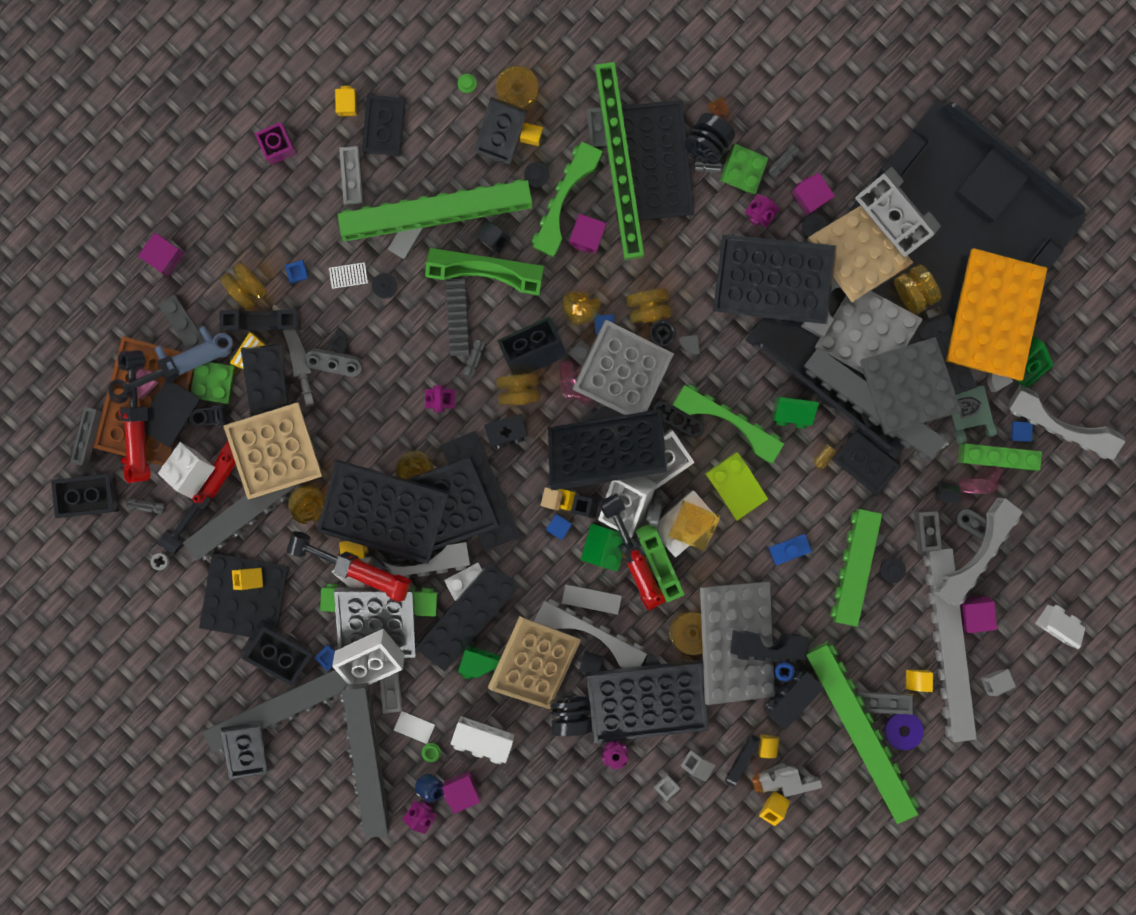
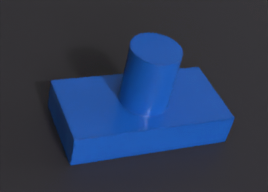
[768,534,812,565]

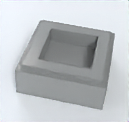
[653,774,681,801]

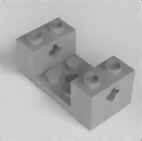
[855,167,941,257]

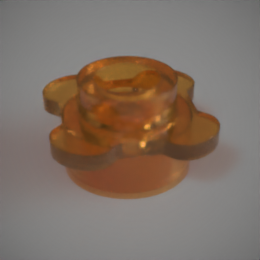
[707,97,729,117]

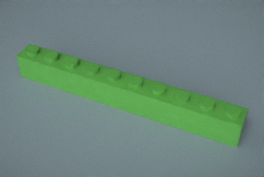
[595,62,644,261]
[338,179,533,242]
[807,641,920,824]

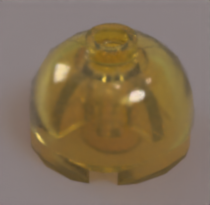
[562,291,602,325]
[395,450,434,479]
[288,485,326,524]

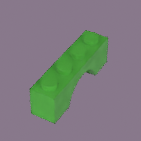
[958,444,1042,471]
[635,524,685,602]

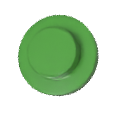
[458,74,477,93]
[422,743,441,762]

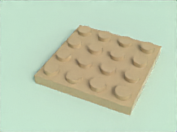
[807,206,913,302]
[224,402,323,500]
[488,616,581,709]

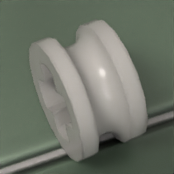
[151,553,170,570]

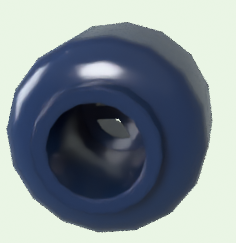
[415,774,444,803]

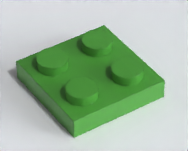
[720,144,768,194]
[191,362,235,404]

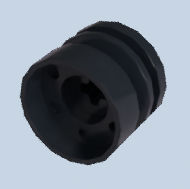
[684,113,736,165]
[550,695,592,736]

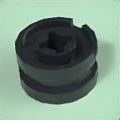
[649,320,676,347]

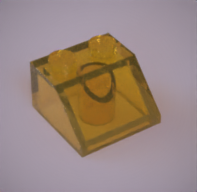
[668,500,721,551]

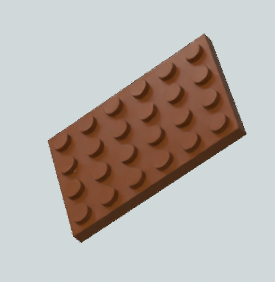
[93,336,195,466]

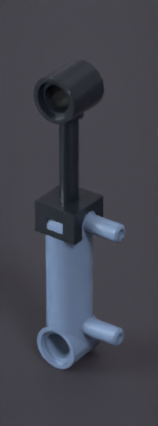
[108,326,233,404]

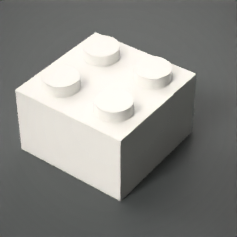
[158,442,215,499]

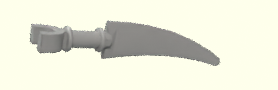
[272,305,314,407]

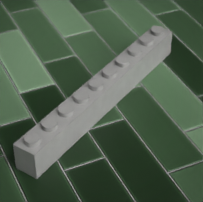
[924,547,977,742]

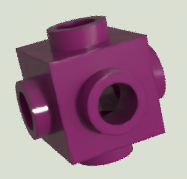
[744,193,780,228]
[425,385,455,413]
[601,740,630,770]
[402,801,437,834]

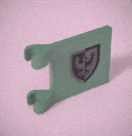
[951,385,997,444]

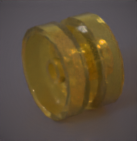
[496,65,539,110]
[219,261,268,311]
[894,264,941,315]
[626,289,672,324]
[496,374,541,406]
[669,611,703,655]

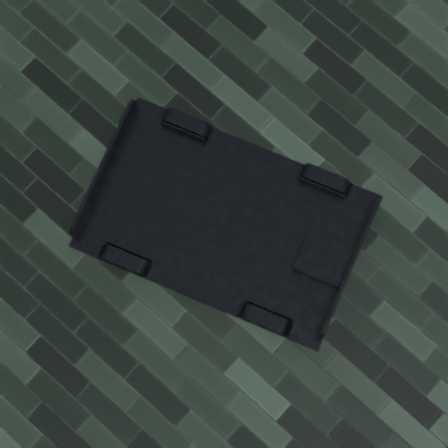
[745,100,1086,459]

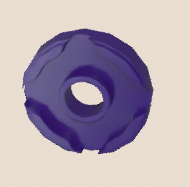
[885,714,924,750]

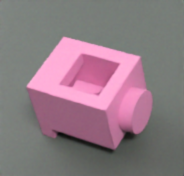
[128,369,159,399]

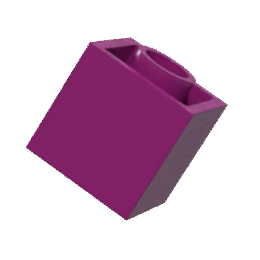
[254,122,298,165]
[791,172,835,217]
[569,214,606,254]
[138,232,185,276]
[960,595,997,633]
[442,771,482,814]

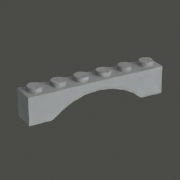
[1008,384,1126,460]
[932,498,1023,606]
[360,541,471,578]
[534,599,647,668]

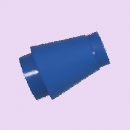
[775,662,795,682]

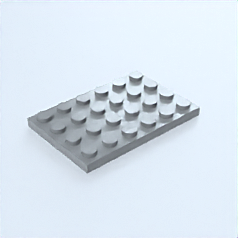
[700,582,775,705]

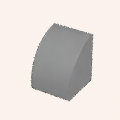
[987,373,1013,392]
[981,669,1016,696]
[681,750,716,781]

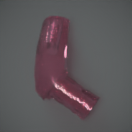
[559,362,590,405]
[959,466,1005,494]

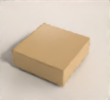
[541,487,563,511]

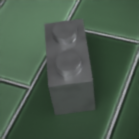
[914,510,942,551]

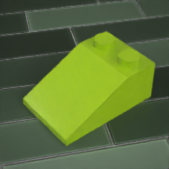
[704,452,768,521]

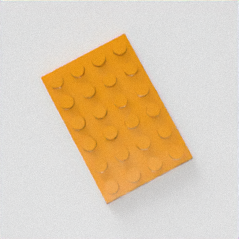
[946,248,1047,381]

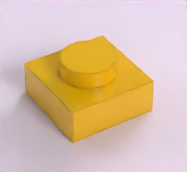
[558,489,576,511]

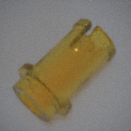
[813,444,836,470]

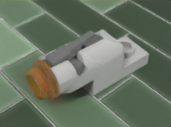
[751,762,822,797]

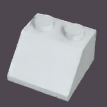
[1035,605,1085,649]

